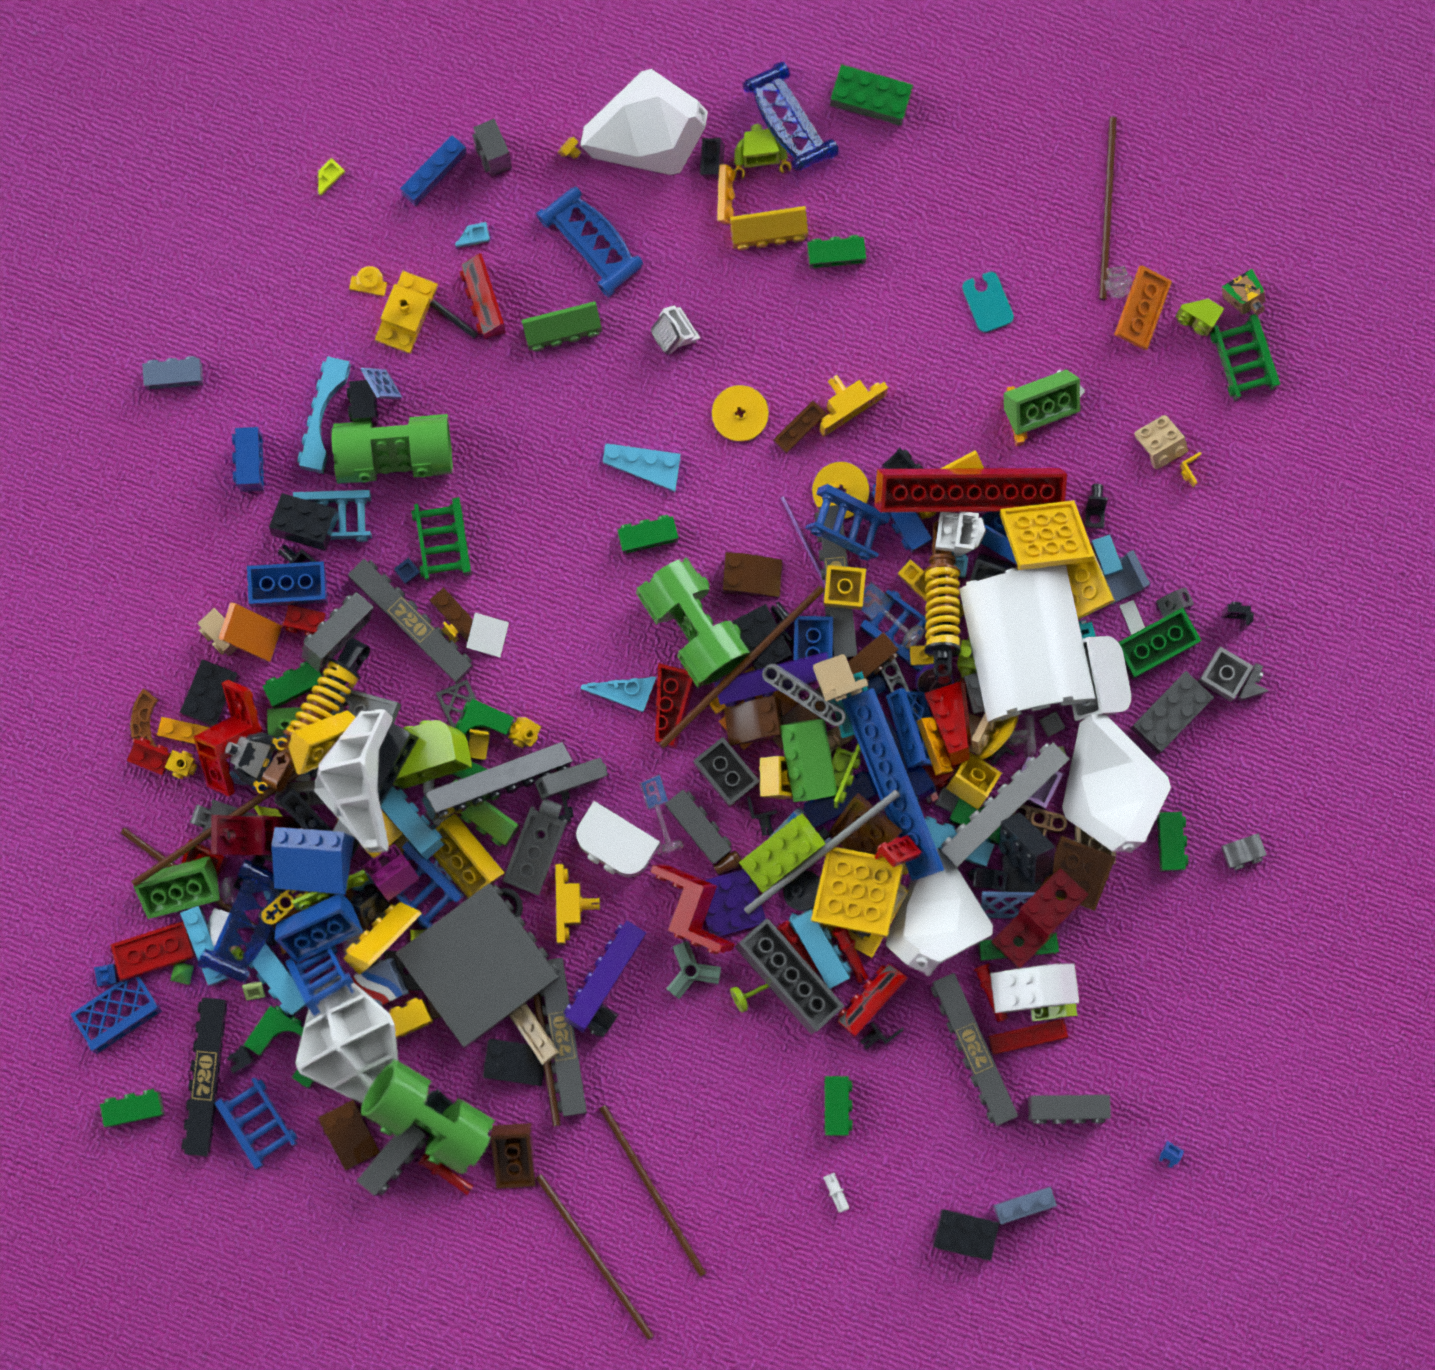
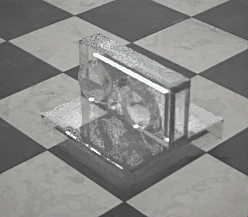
[1004,714,1036,758]

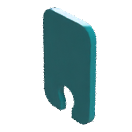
[962,272,1014,333]

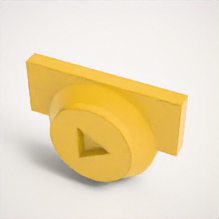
[349,266,387,296]

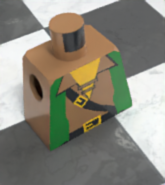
[1221,269,1265,315]

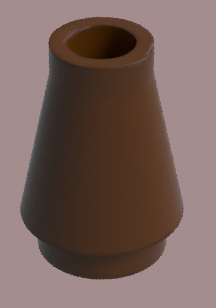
[714,850,742,876]

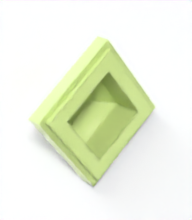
[242,982,265,1001]

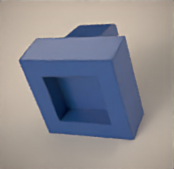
[94,964,118,987]
[1159,1141,1184,1168]

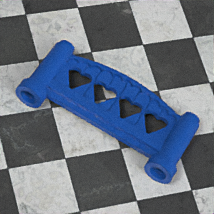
[535,186,644,298]

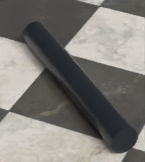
[430,299,479,339]

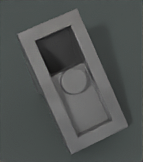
[1237,663,1269,701]

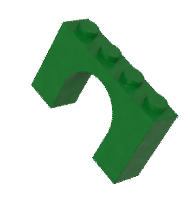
[451,698,515,779]
[244,1005,315,1089]

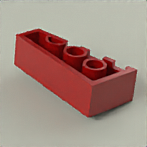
[655,663,695,749]
[925,681,970,766]

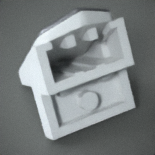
[651,305,700,355]
[935,512,986,557]

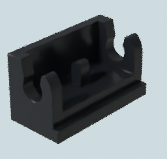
[700,138,725,180]
[227,1045,256,1075]

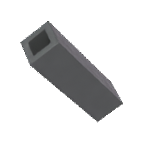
[535,757,608,800]

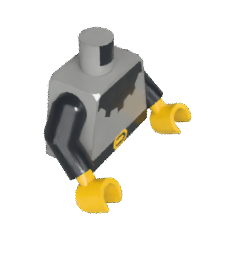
[225,732,287,794]

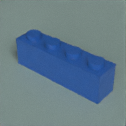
[400,135,467,207]
[871,484,932,553]

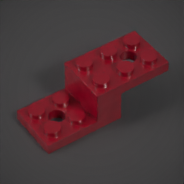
[211,815,303,856]
[991,868,1089,969]

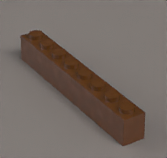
[773,632,900,750]

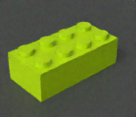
[739,813,826,893]

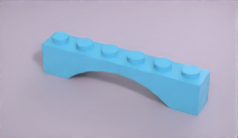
[297,356,351,474]

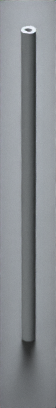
[744,789,900,915]

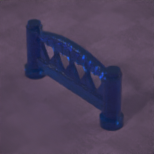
[742,61,839,171]
[197,859,286,983]

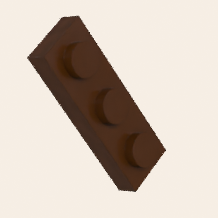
[773,400,826,454]
[430,587,473,642]

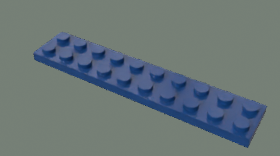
[842,688,944,881]

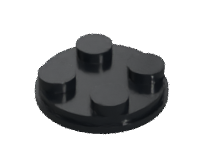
[783,870,820,911]

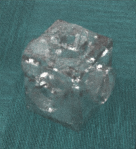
[1104,266,1132,298]

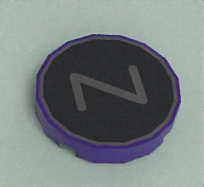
[915,663,954,694]

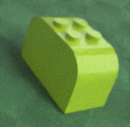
[393,720,472,789]

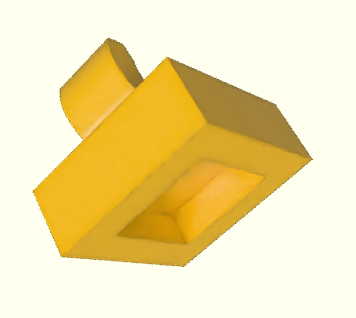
[557,137,581,159]

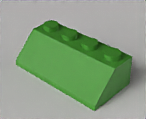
[522,301,602,351]
[1004,369,1080,435]
[780,719,837,802]
[454,779,520,847]
[133,856,220,919]

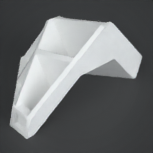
[581,69,708,175]
[315,709,392,853]
[1062,714,1171,853]
[886,848,993,976]
[295,976,398,1104]

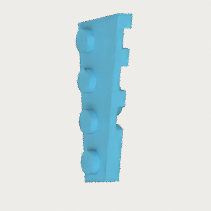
[603,443,681,492]

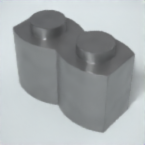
[1221,833,1267,871]

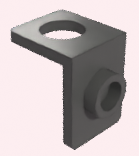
[1156,587,1194,617]

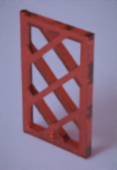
[960,678,972,745]

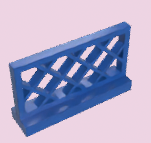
[886,688,932,768]
[70,976,162,1055]

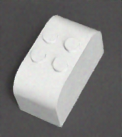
[1072,636,1131,721]
[577,801,660,877]
[990,964,1079,1013]

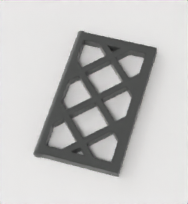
[436,680,491,742]

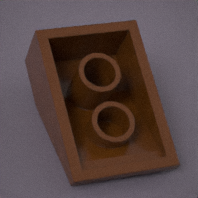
[723,552,782,598]
[724,696,784,746]
[318,1100,380,1171]
[491,1123,536,1189]

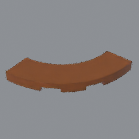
[130,688,159,747]

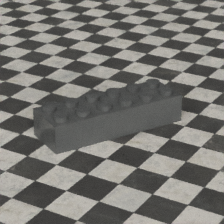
[734,918,844,1034]

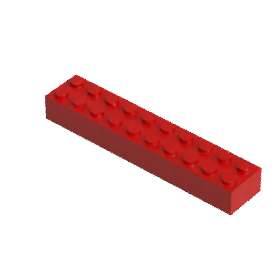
[874,468,1067,512]

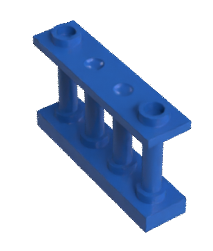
[805,484,890,561]
[860,590,934,672]
[396,841,464,929]
[285,946,355,1016]
[215,1077,298,1169]

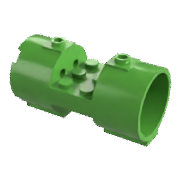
[332,414,453,484]
[636,558,750,688]
[361,1059,495,1174]

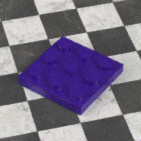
[705,869,766,937]

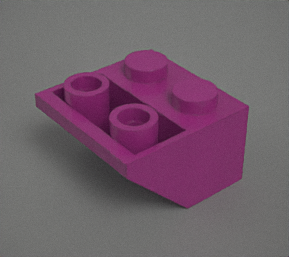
[363,843,420,901]

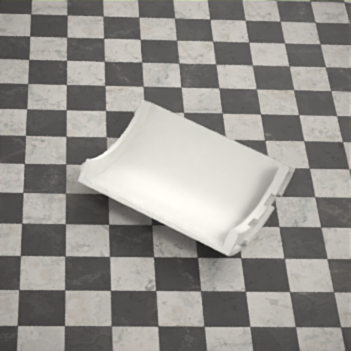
[959,565,1095,721]

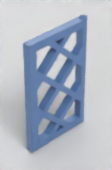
[361,368,402,399]
[981,892,1036,918]

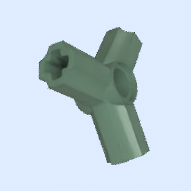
[666,941,721,999]

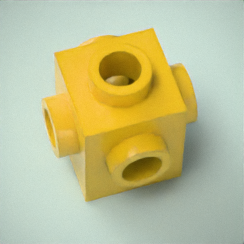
[508,717,541,748]
[165,750,197,780]

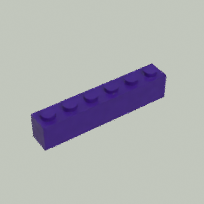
[714,652,829,707]
[563,920,646,1033]

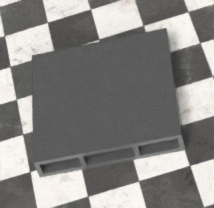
[396,883,560,1048]

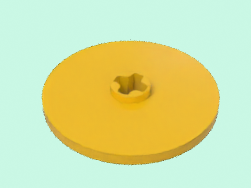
[712,385,769,442]
[812,462,869,519]
[976,715,1018,759]

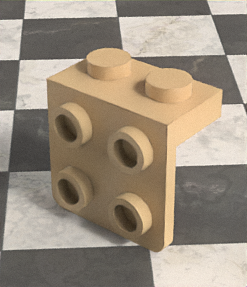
[1134,415,1188,470]
[813,654,868,702]
[965,712,997,755]

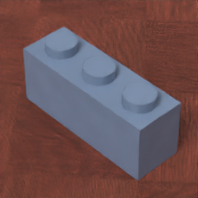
[142,356,204,390]
[993,1187,1057,1224]

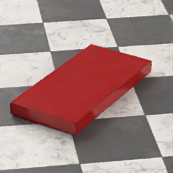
[110,921,196,982]

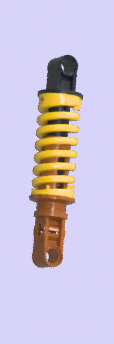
[924,520,961,684]
[261,638,370,792]

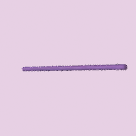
[781,496,825,586]

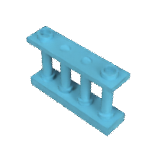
[293,490,372,542]

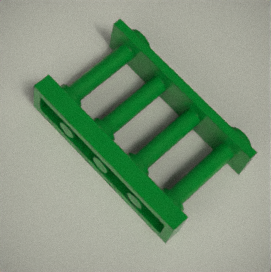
[1210,314,1281,401]
[411,497,472,582]

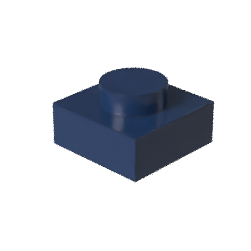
[394,557,421,585]

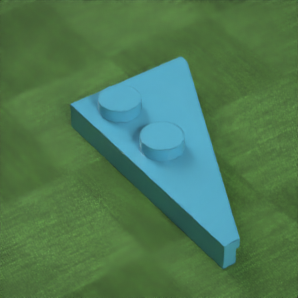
[580,676,656,712]

